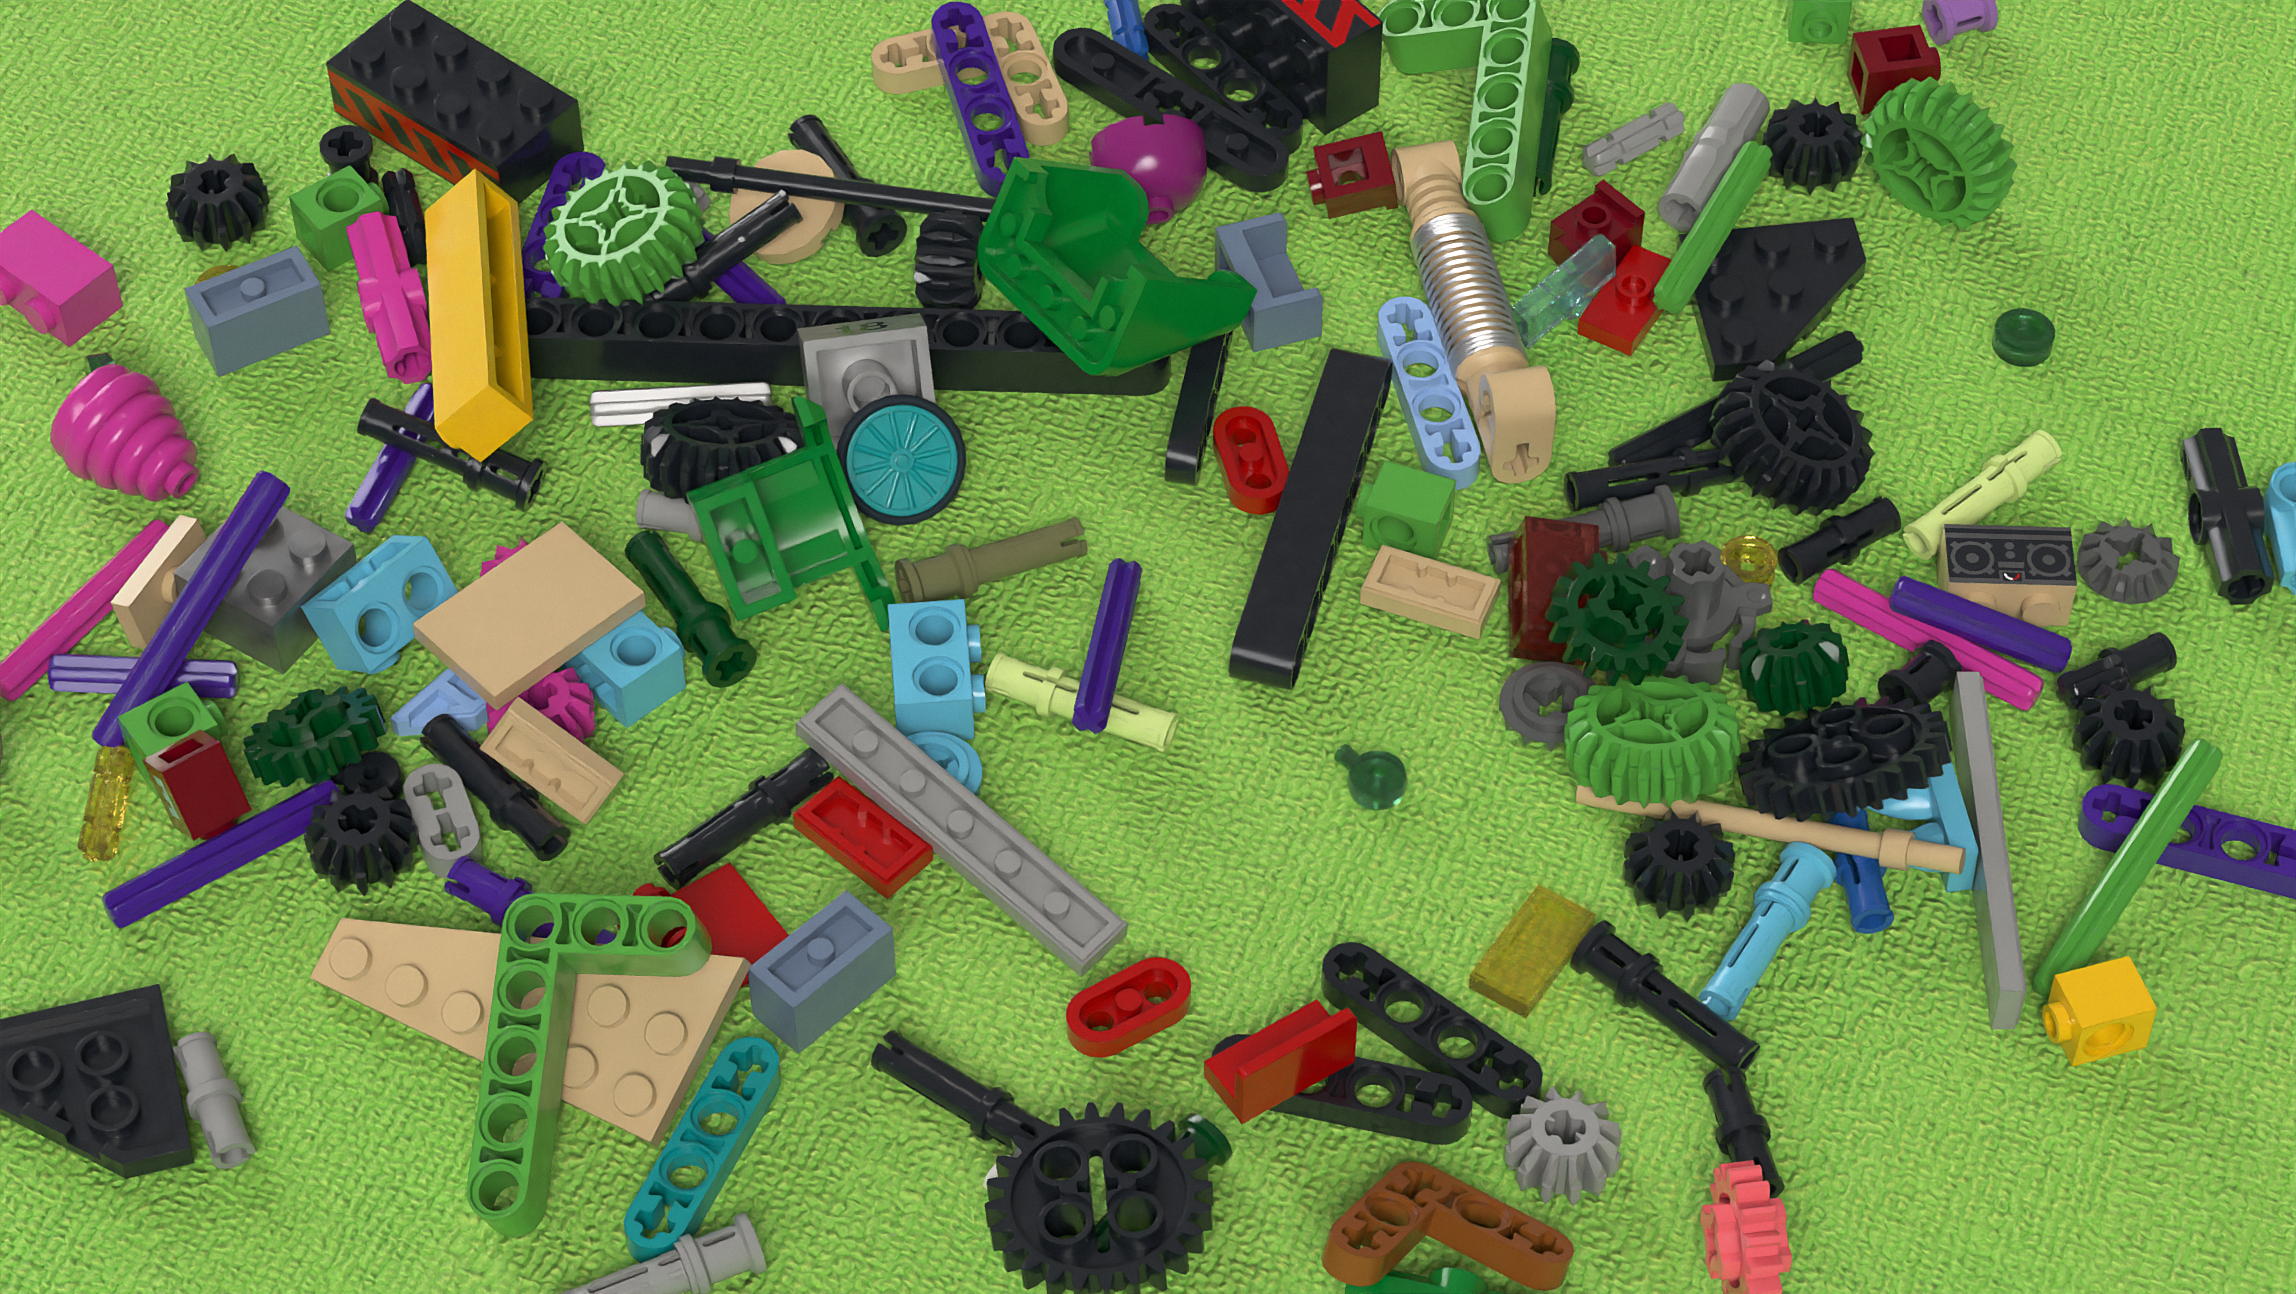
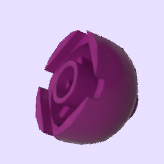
[1089,114,1207,224]

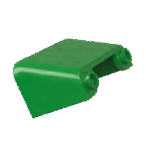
[977,157,1258,377]

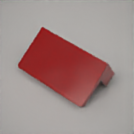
[1204,999,1358,1124]

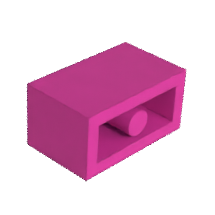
[0,209,123,347]

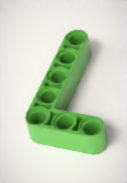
[1377,0,1552,242]
[467,893,712,1238]

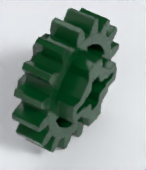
[1545,552,1689,686]
[243,686,387,787]

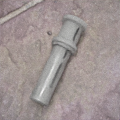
[559,1212,767,1294]

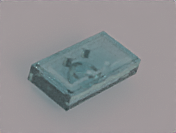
[1512,234,1616,350]

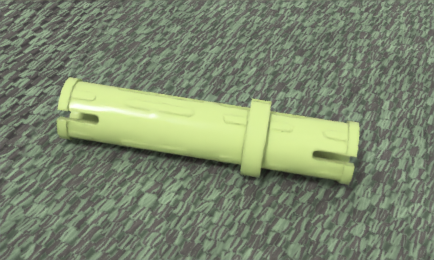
[1903,430,2062,560]
[985,652,1179,753]

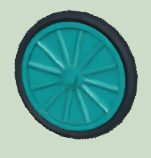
[837,394,967,526]

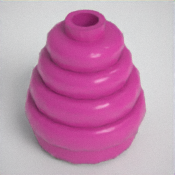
[50,363,199,502]

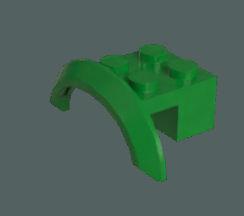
[685,395,896,632]

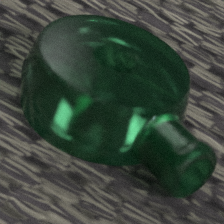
[1334,744,1408,810]

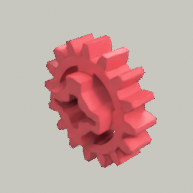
[1700,1160,1792,1294]

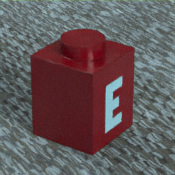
[142,730,252,841]

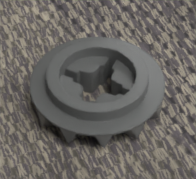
[2077,517,2180,604]
[1499,662,1596,752]

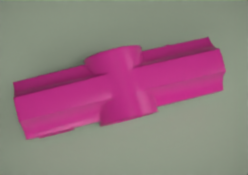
[346,211,432,384]

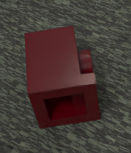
[1847,25,1941,115]
[1306,131,1398,219]
[1548,179,1645,287]

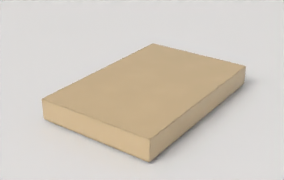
[412,522,646,711]

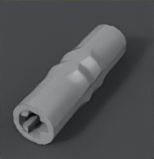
[1658,83,1770,232]

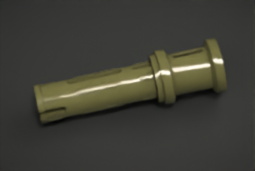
[894,517,1088,603]

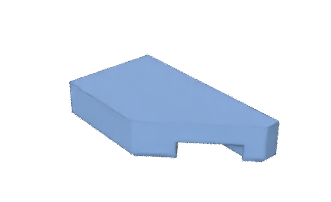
[390,668,489,736]

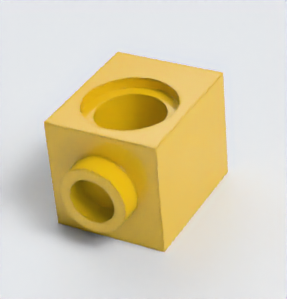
[2042,956,2157,1067]

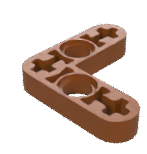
[1321,1161,1574,1291]

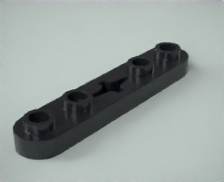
[1053,28,1289,192]

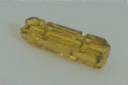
[77,745,135,863]

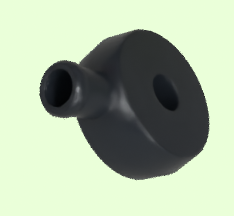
[331,751,404,800]

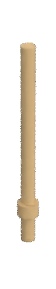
[1576,785,1966,875]

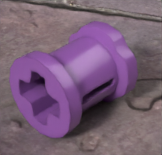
[1922,0,1998,46]

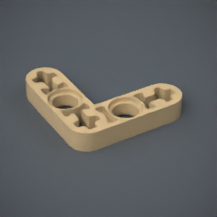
[871,12,1069,146]

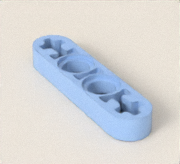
[1377,297,1481,490]

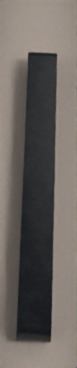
[525,297,1171,396]

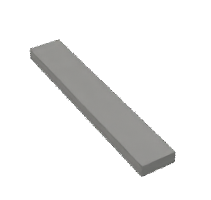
[1949,672,2027,1029]
[796,683,1128,977]

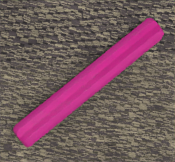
[0,519,170,702]
[1813,569,2044,711]

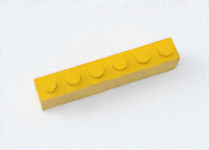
[425,169,534,463]

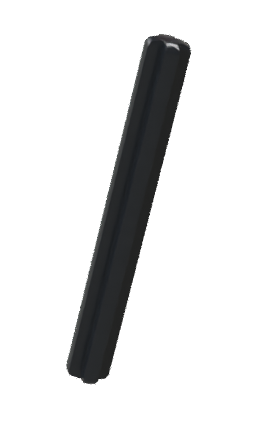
[1607,331,1864,482]

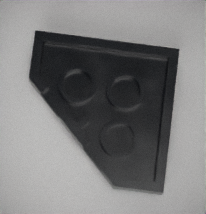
[1677,217,1866,382]
[0,984,195,1179]

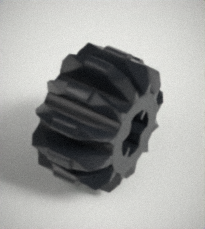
[1762,96,1863,195]
[166,153,270,252]
[913,210,985,310]
[2072,678,2185,789]
[304,782,419,897]
[1622,807,1735,922]

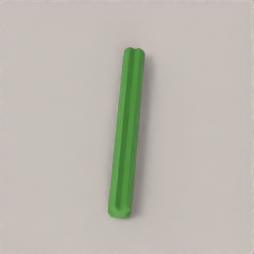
[2032,738,2223,999]

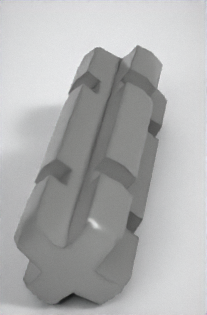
[1581,102,1685,177]

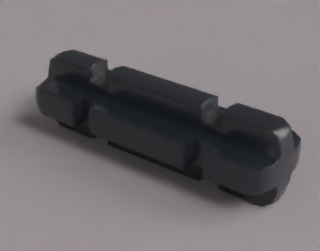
[381,168,427,268]

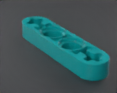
[624,1037,781,1263]

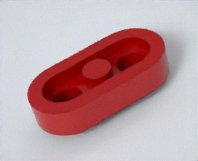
[1213,406,1290,515]
[1066,957,1191,1058]

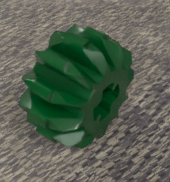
[1739,619,1850,716]

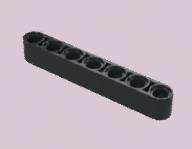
[1229,347,1393,690]

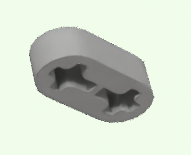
[403,764,483,879]

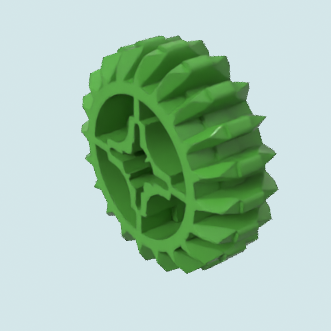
[1860,76,2017,229]
[542,160,705,306]
[1564,674,1741,809]

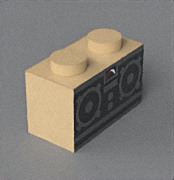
[1936,524,2077,627]

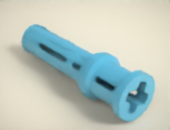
[1698,841,1837,1021]

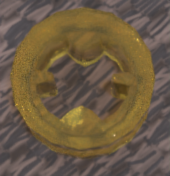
[1720,535,1777,590]

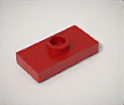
[1577,244,1672,356]
[793,776,933,899]

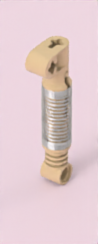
[1391,140,1556,484]

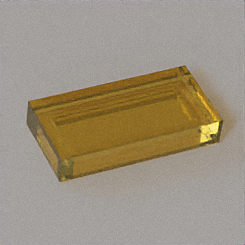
[1469,884,1596,1018]

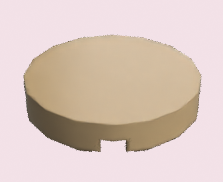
[728,150,845,264]

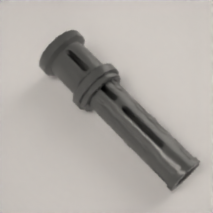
[1486,484,1680,575]

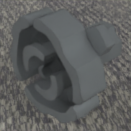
[1627,540,1773,685]

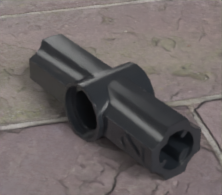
[2179,428,2275,605]

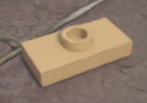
[110,515,207,650]
[1360,544,1501,639]
[479,696,624,825]

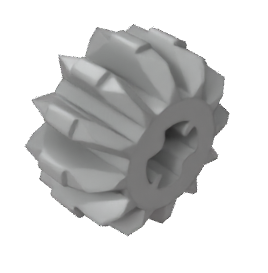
[1504,1085,1622,1207]

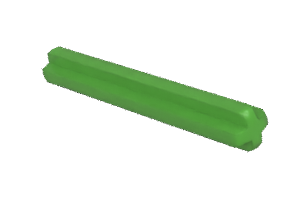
[1653,140,1773,314]

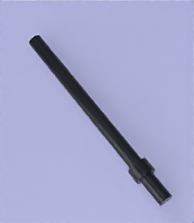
[665,156,996,222]

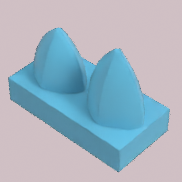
[1866,761,1978,892]

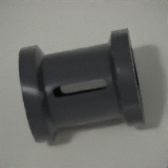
[319,125,379,187]
[1878,640,1963,707]

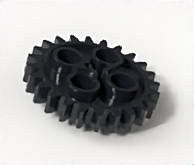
[1737,696,1953,822]
[985,1102,1214,1294]

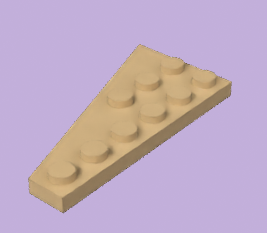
[310,918,752,1147]

